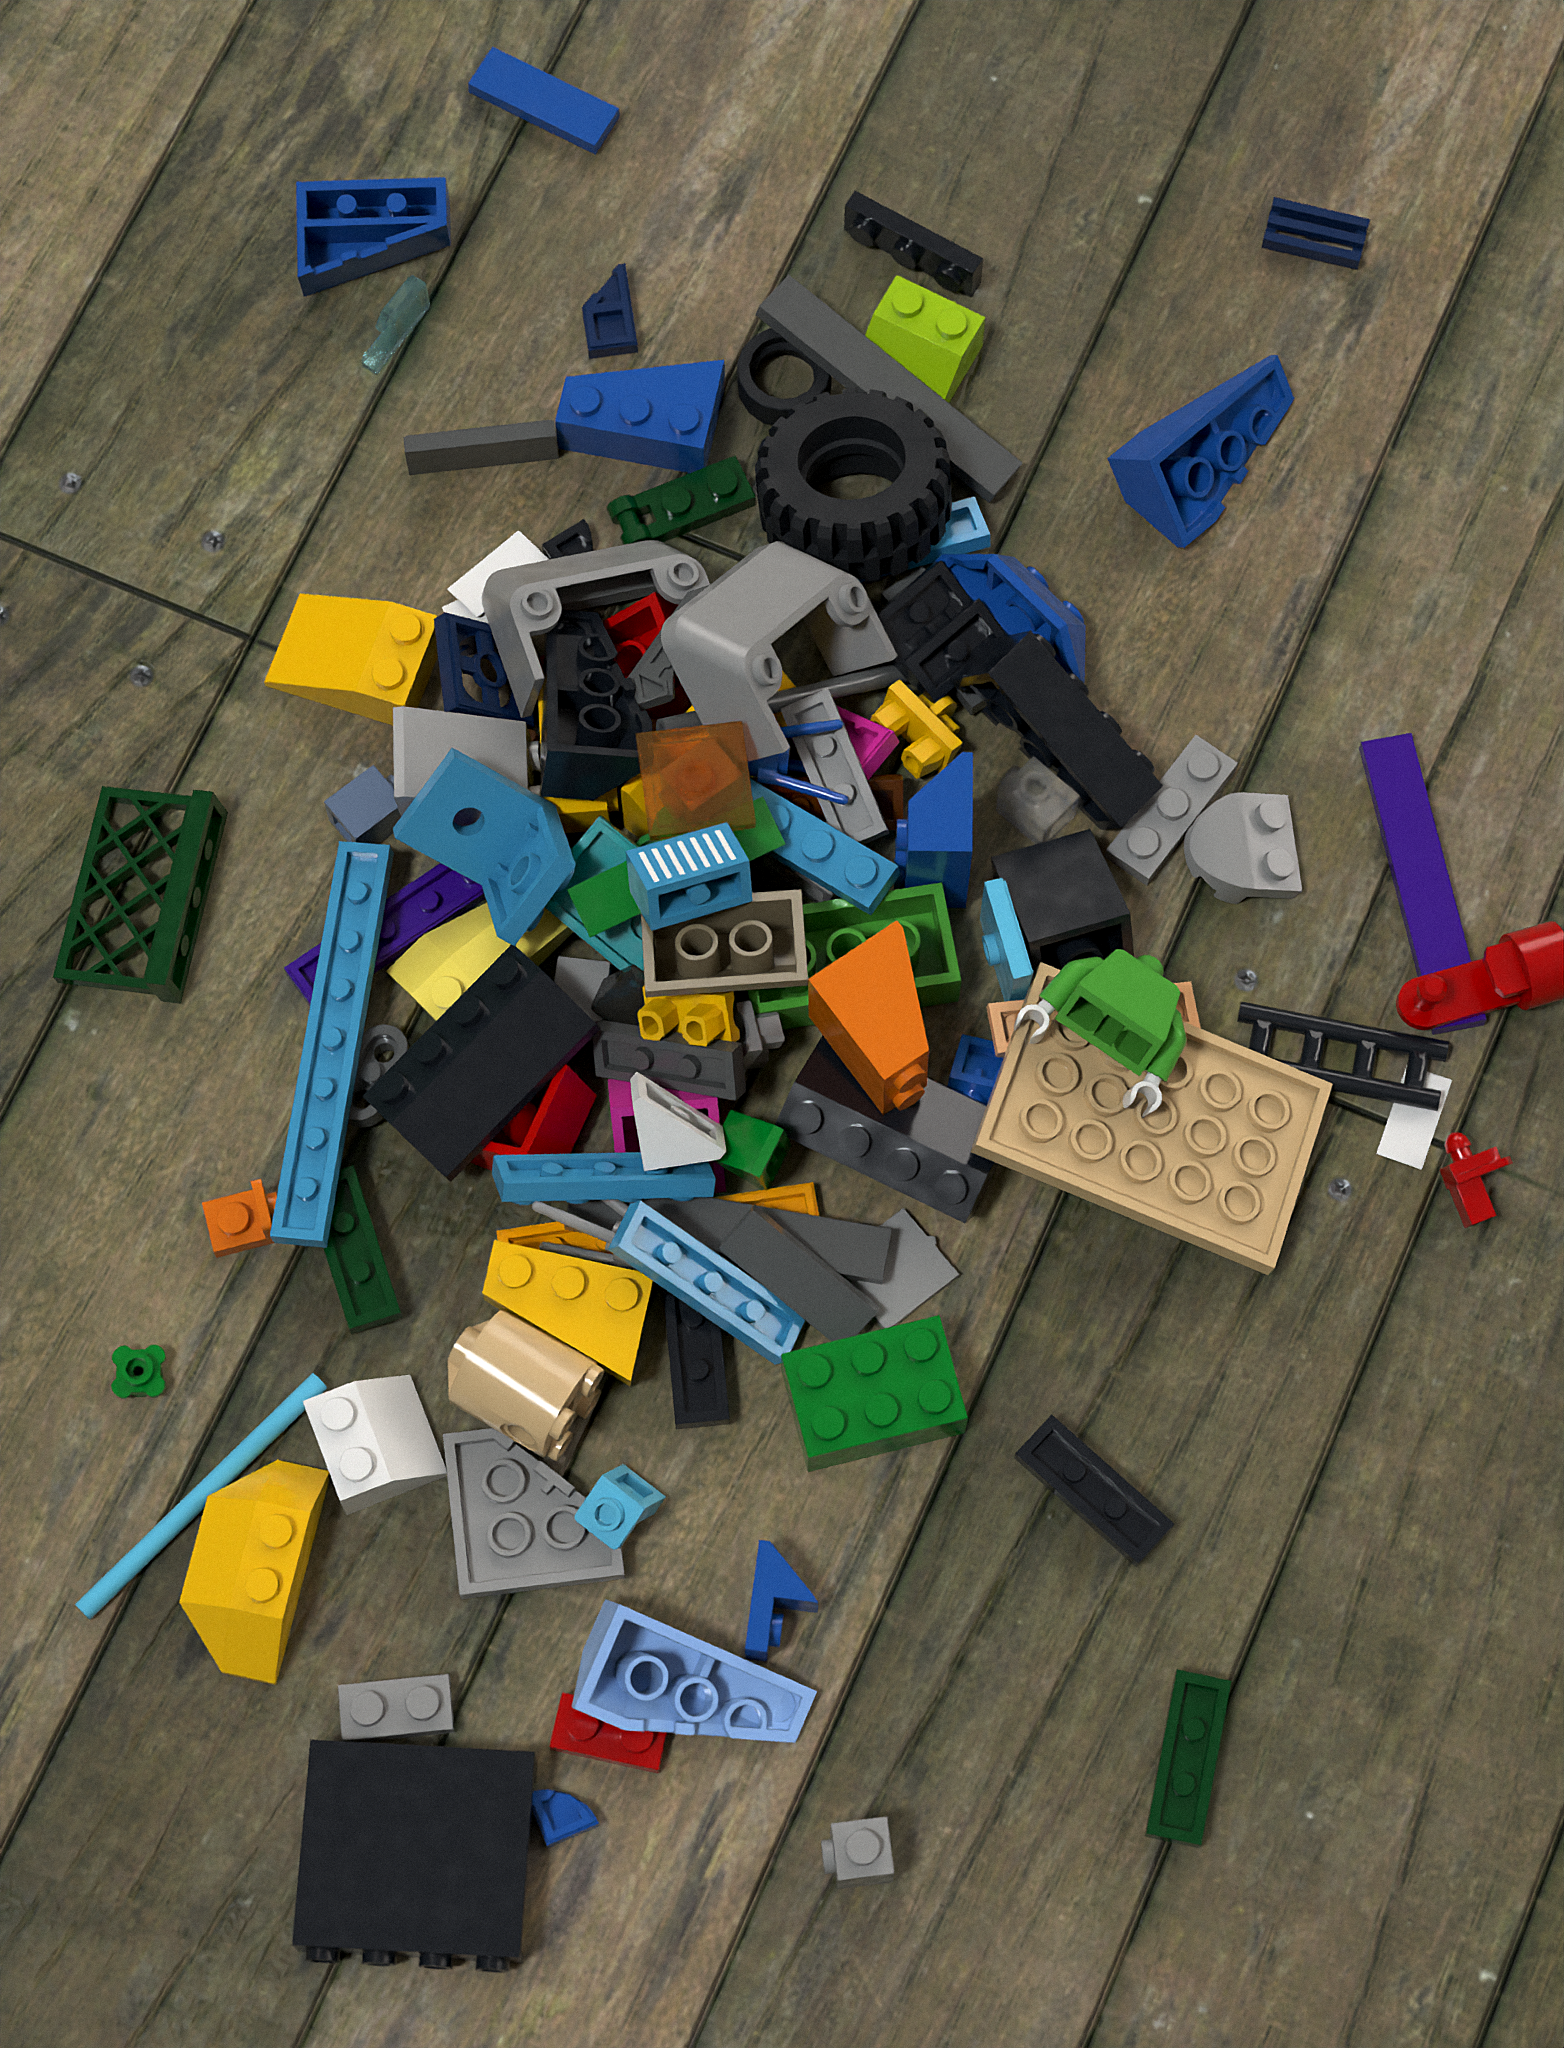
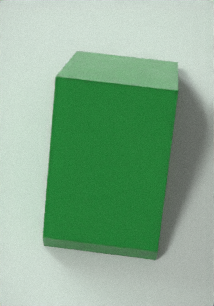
[713,1110,792,1190]

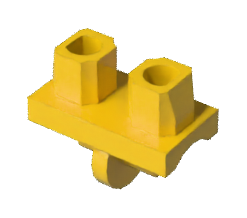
[870,679,963,779]
[637,985,740,1047]

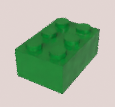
[781,1315,968,1472]

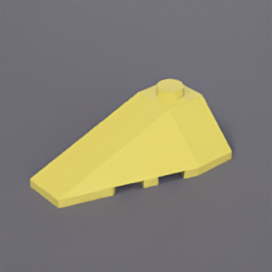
[386,903,573,1021]

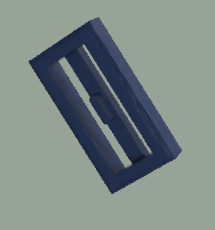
[1261,197,1370,270]

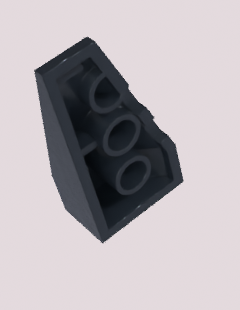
[540,610,654,800]

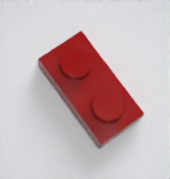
[549,1692,668,1774]

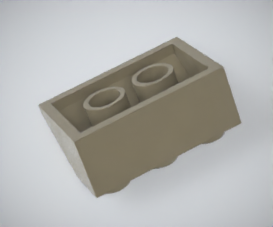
[641,889,808,997]

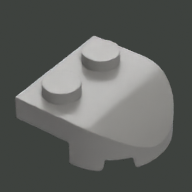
[1184,792,1302,904]

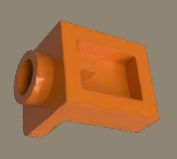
[202,1179,277,1258]

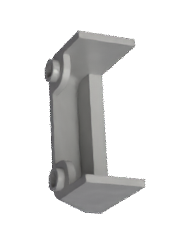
[481,540,710,718]
[661,542,898,765]

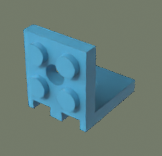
[393,747,576,946]

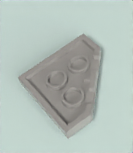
[443,1428,625,1599]

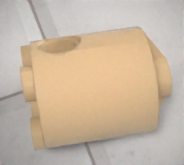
[448,1309,604,1461]

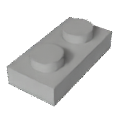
[338,1674,455,1742]

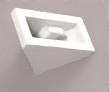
[630,1072,726,1171]

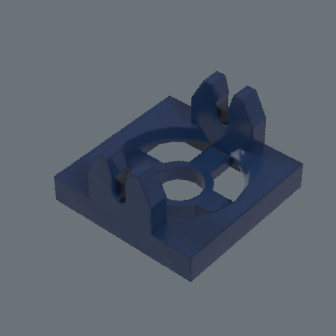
[434,612,535,729]

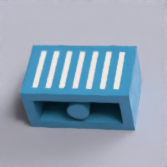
[626,822,753,931]

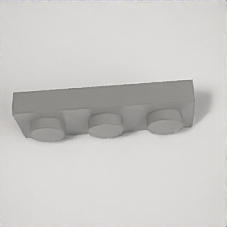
[780,688,889,845]
[1105,735,1238,886]

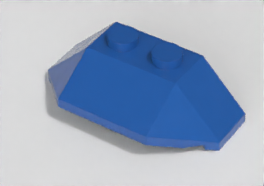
[935,554,1086,684]

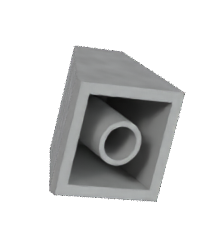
[393,706,544,850]

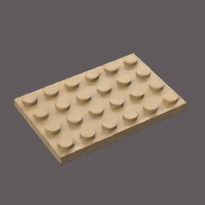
[971,962,1333,1275]

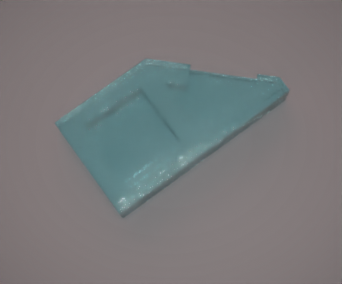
[361,275,430,375]

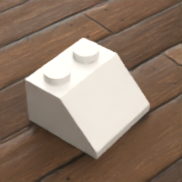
[303,1375,447,1515]

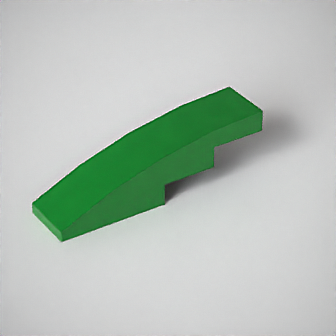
[567,796,786,938]

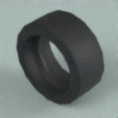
[737,328,832,426]

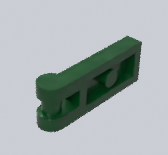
[606,455,756,545]

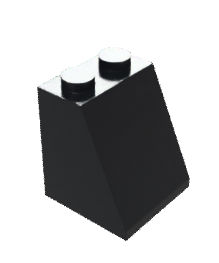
[991,829,1134,974]

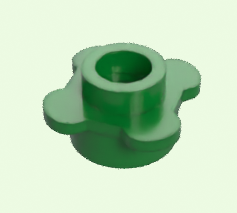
[111,1344,166,1399]

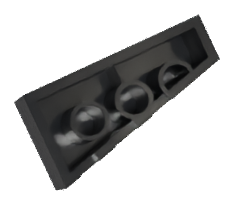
[950,630,1163,830]

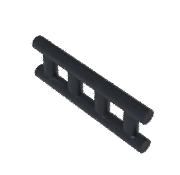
[1237,1001,1449,1111]

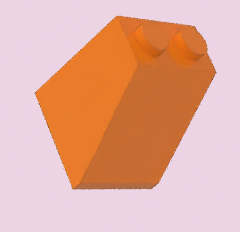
[808,920,929,1115]

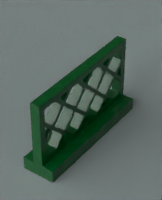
[53,786,228,1004]

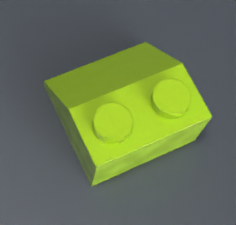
[865,275,985,403]

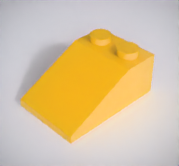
[264,593,438,726]

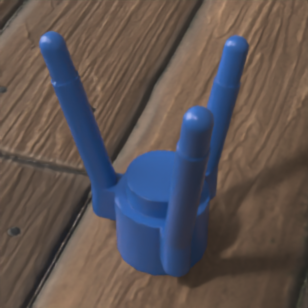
[745,719,848,805]

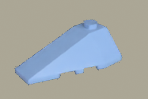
[572,1599,817,1743]

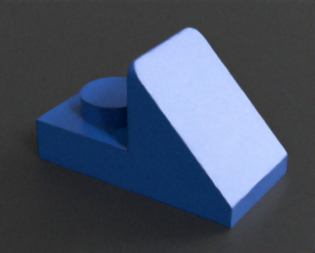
[745,1540,818,1662]

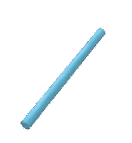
[75,1373,327,1620]

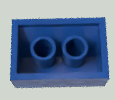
[894,752,973,908]

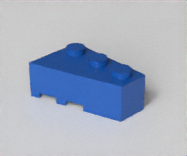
[555,360,725,473]

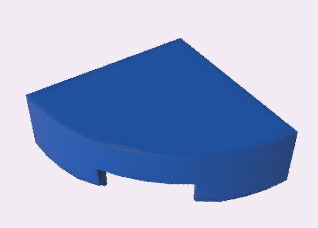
[532,1789,599,1848]

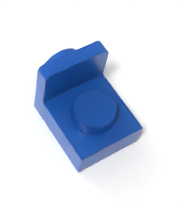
[948,1034,1004,1104]

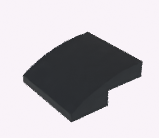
[876,560,1007,703]

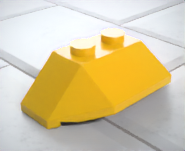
[179,1460,330,1685]

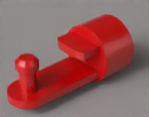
[1396,921,1564,1030]

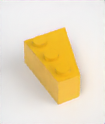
[482,1240,653,1387]

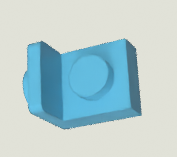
[575,1464,666,1550]

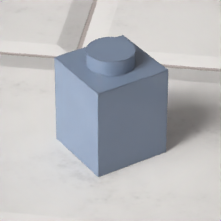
[324,765,401,844]

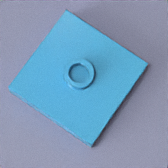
[980,878,1033,1002]

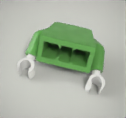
[1014,949,1186,1118]

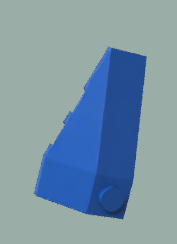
[1107,355,1294,548]

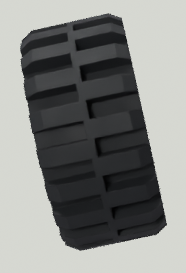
[755,388,952,583]

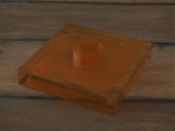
[636,721,756,841]

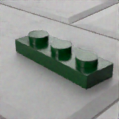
[323,1165,403,1335]
[1144,1669,1231,1848]

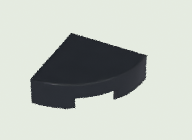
[542,519,593,560]

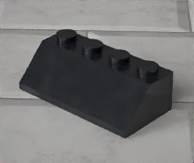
[363,945,601,1182]
[775,1035,999,1223]

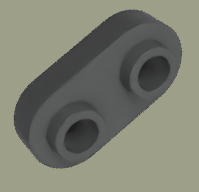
[348,1024,411,1128]

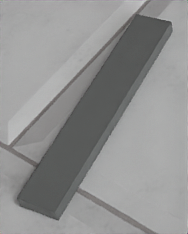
[755,275,1022,503]
[564,1197,892,1285]

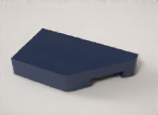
[582,263,638,359]

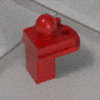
[1440,1132,1513,1228]

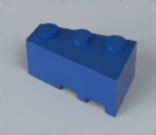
[296,177,451,297]

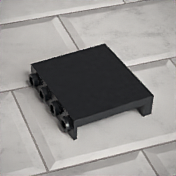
[292,1740,538,1973]

